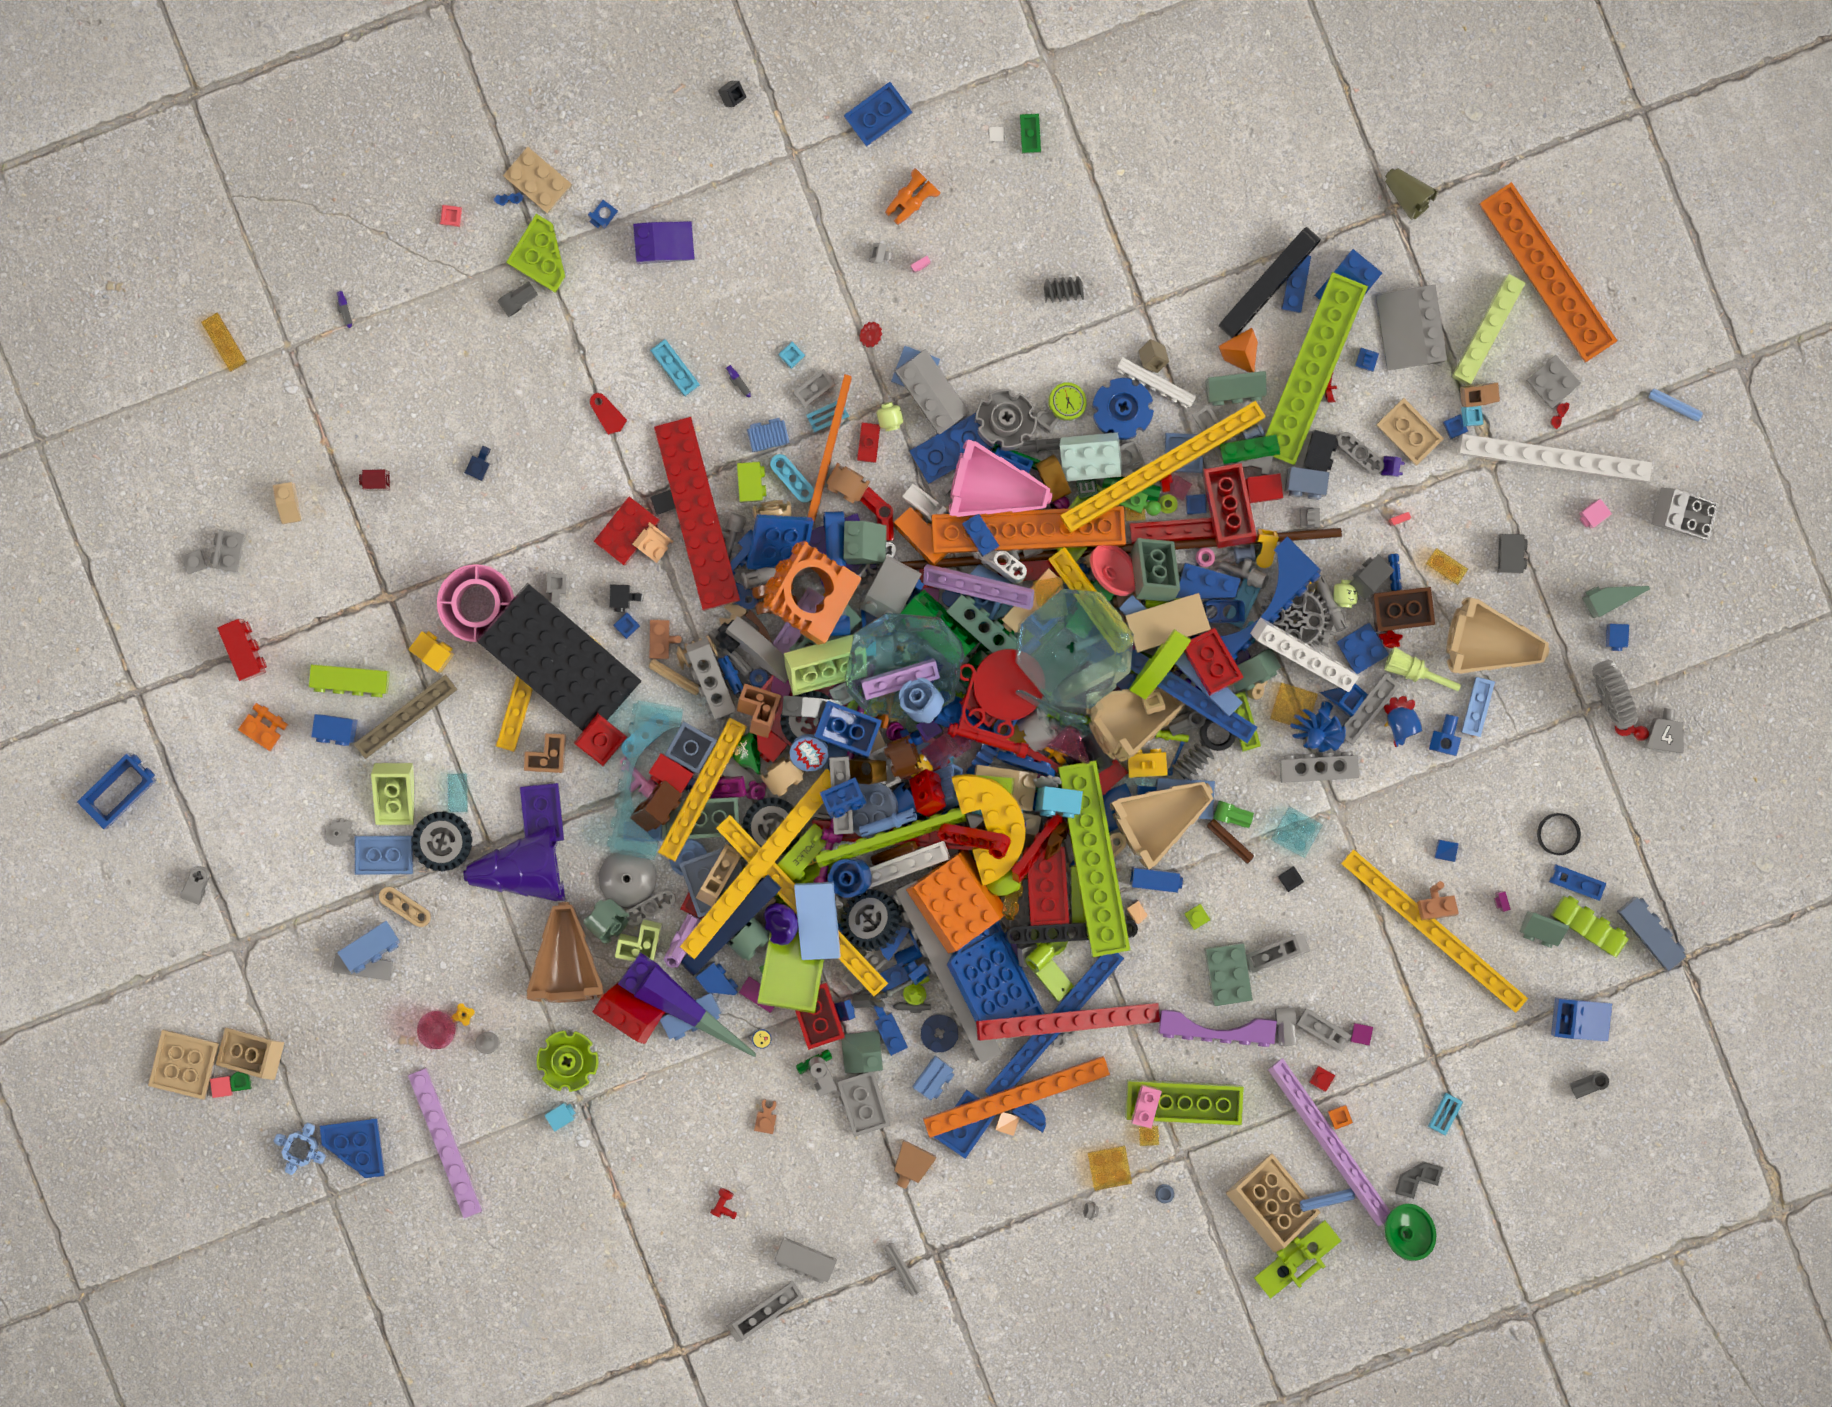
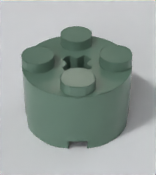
[583,899,630,944]
[726,917,769,961]

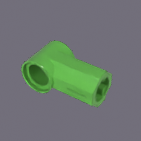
[1213,801,1254,828]

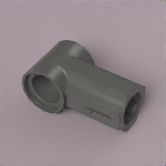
[497,281,538,317]
[1569,1071,1610,1099]

